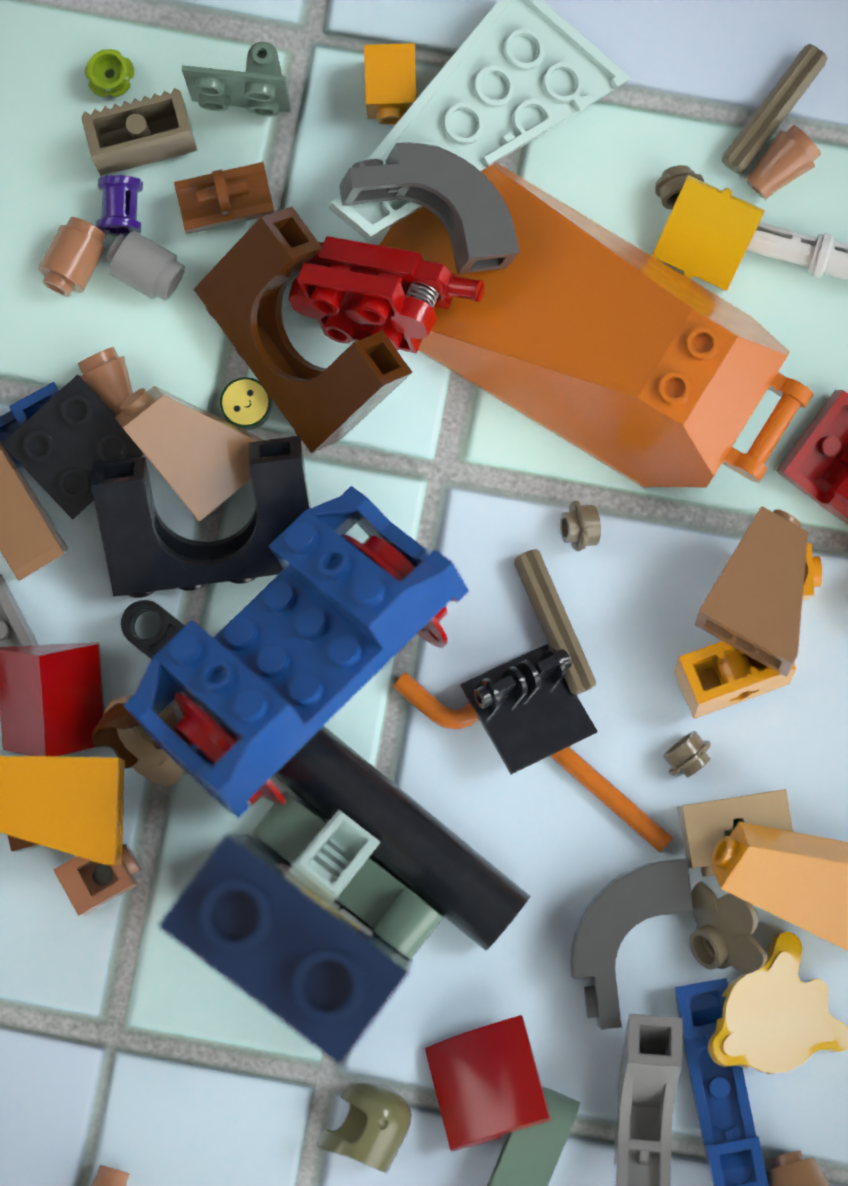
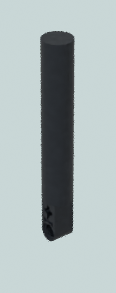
[121,600,531,951]

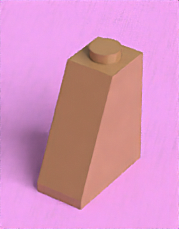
[114,385,263,522]
[695,506,808,677]

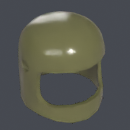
[316,1080,412,1173]

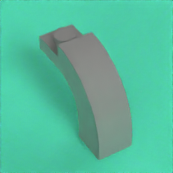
[614,1014,682,1186]

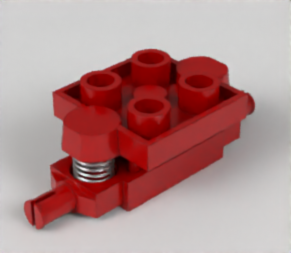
[288,236,485,354]

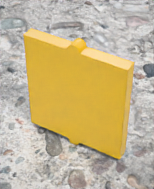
[652,175,765,291]

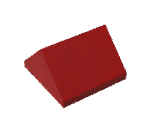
[0,642,105,757]

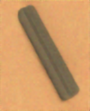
[722,44,828,174]
[514,549,596,695]

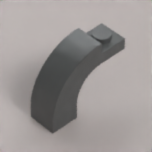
[339,142,520,274]
[570,858,693,1030]

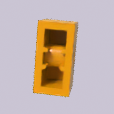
[674,641,797,719]

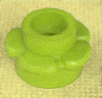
[85,49,135,97]

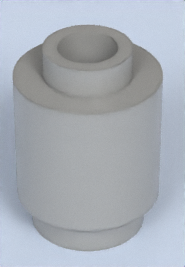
[106,230,185,301]

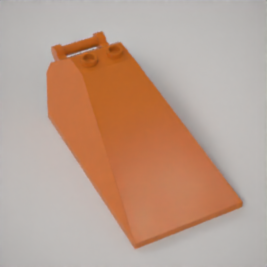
[380,162,813,489]

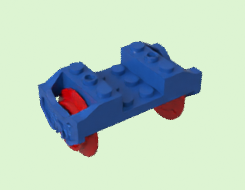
[123,486,469,818]

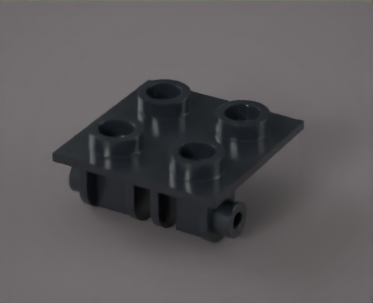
[2,374,144,520]
[460,644,598,775]

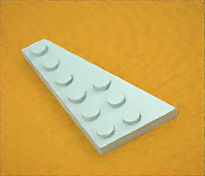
[328,0,632,241]

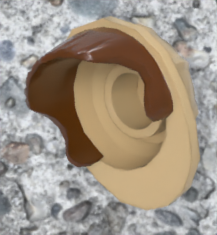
[92,695,185,786]

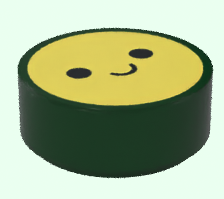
[220,377,272,430]

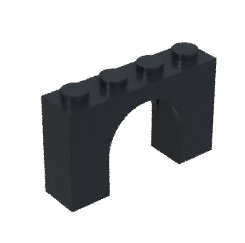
[91,435,312,598]

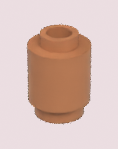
[38,217,106,297]

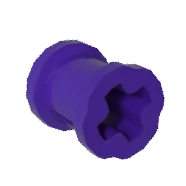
[96,175,143,236]

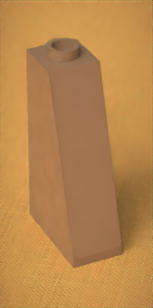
[0,439,69,581]

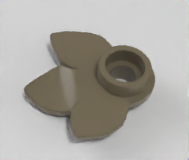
[689,881,767,974]

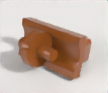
[174,162,275,234]

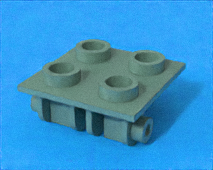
[181,42,292,116]

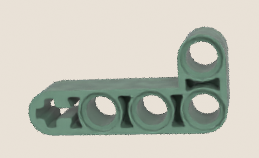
[252,790,444,960]
[487,1086,580,1186]

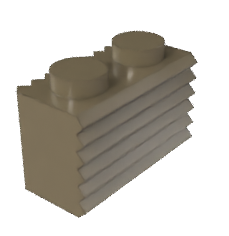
[81,88,198,176]

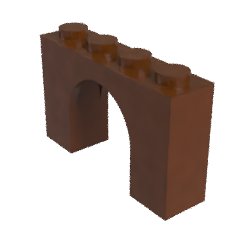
[193,207,413,454]

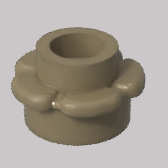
[655,165,704,210]
[560,501,601,552]
[663,731,711,778]

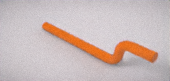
[392,672,673,853]

